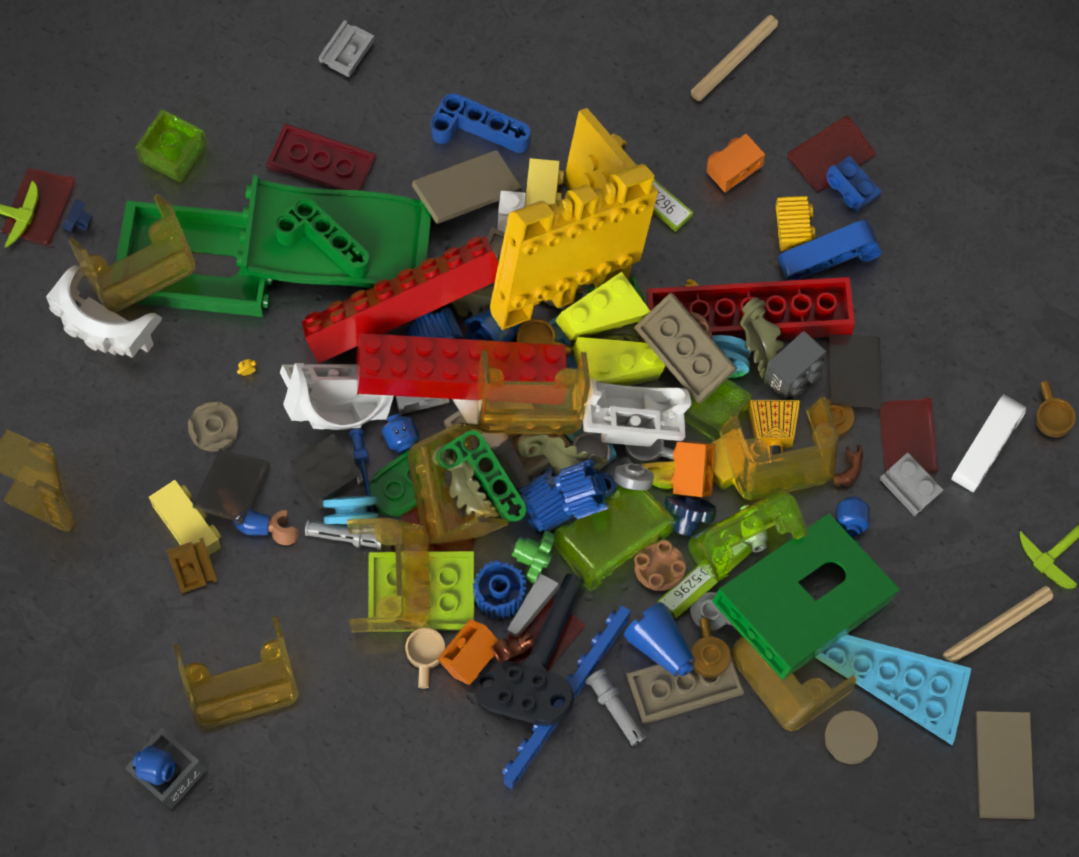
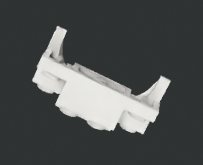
[46,265,162,358]
[280,363,394,430]
[575,378,691,447]

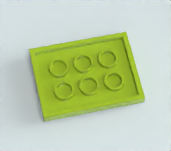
[368,551,474,632]

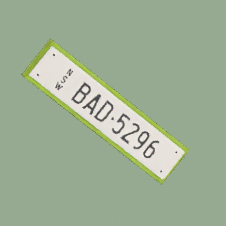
[634,162,693,232]
[657,535,752,618]

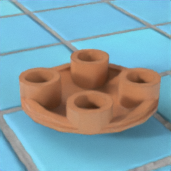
[634,540,686,591]

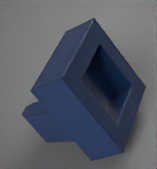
[62,199,93,232]

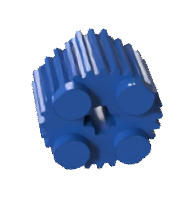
[405,308,463,339]
[555,459,609,519]
[517,474,572,533]
[473,560,526,620]

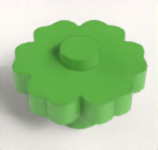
[511,530,555,583]

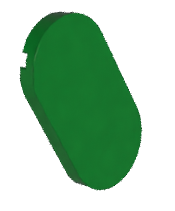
[370,437,452,517]

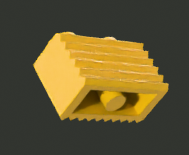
[776,196,815,252]

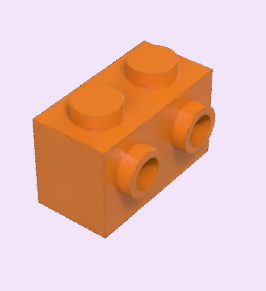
[706,134,765,193]
[671,441,716,497]
[437,619,500,685]

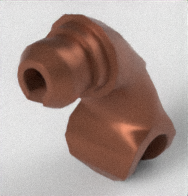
[833,445,863,487]
[491,633,536,662]

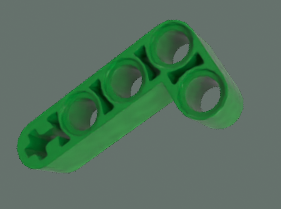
[275,198,369,279]
[436,430,526,522]

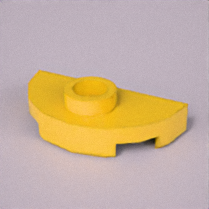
[641,461,675,489]

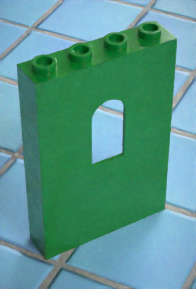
[110,201,273,317]
[712,513,900,680]

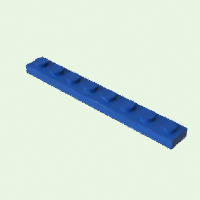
[502,606,631,790]

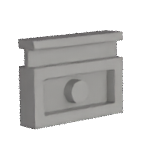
[319,20,375,77]
[880,453,943,516]

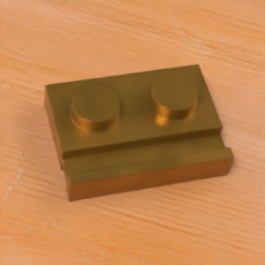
[166,538,217,594]

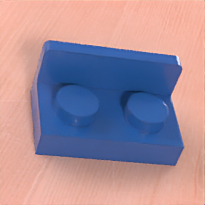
[826,156,882,212]

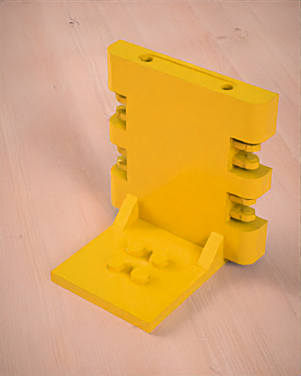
[490,108,658,330]

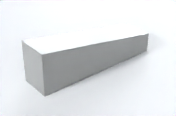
[507,573,560,637]

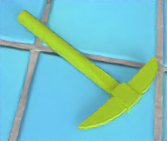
[0,181,39,247]
[1020,524,1079,589]

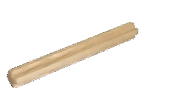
[691,15,778,101]
[942,586,1054,663]

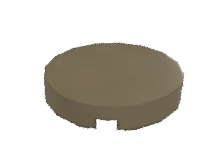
[188,401,240,452]
[824,710,878,764]

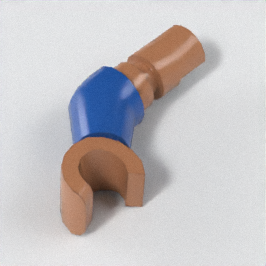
[217,487,298,545]

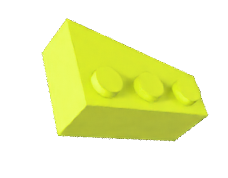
[555,272,651,341]
[572,337,665,386]

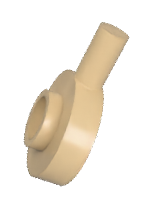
[405,628,445,689]

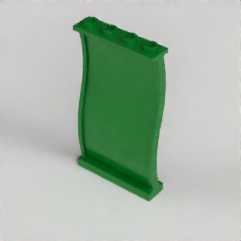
[236,175,431,288]

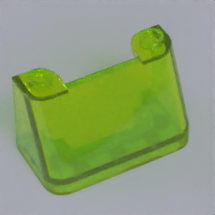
[553,485,676,592]
[688,491,809,581]

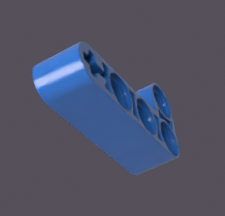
[431,93,531,153]
[778,220,882,281]

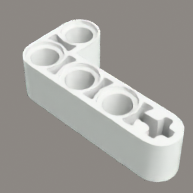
[951,394,1026,493]

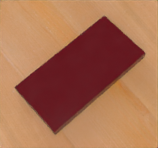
[266,123,377,191]

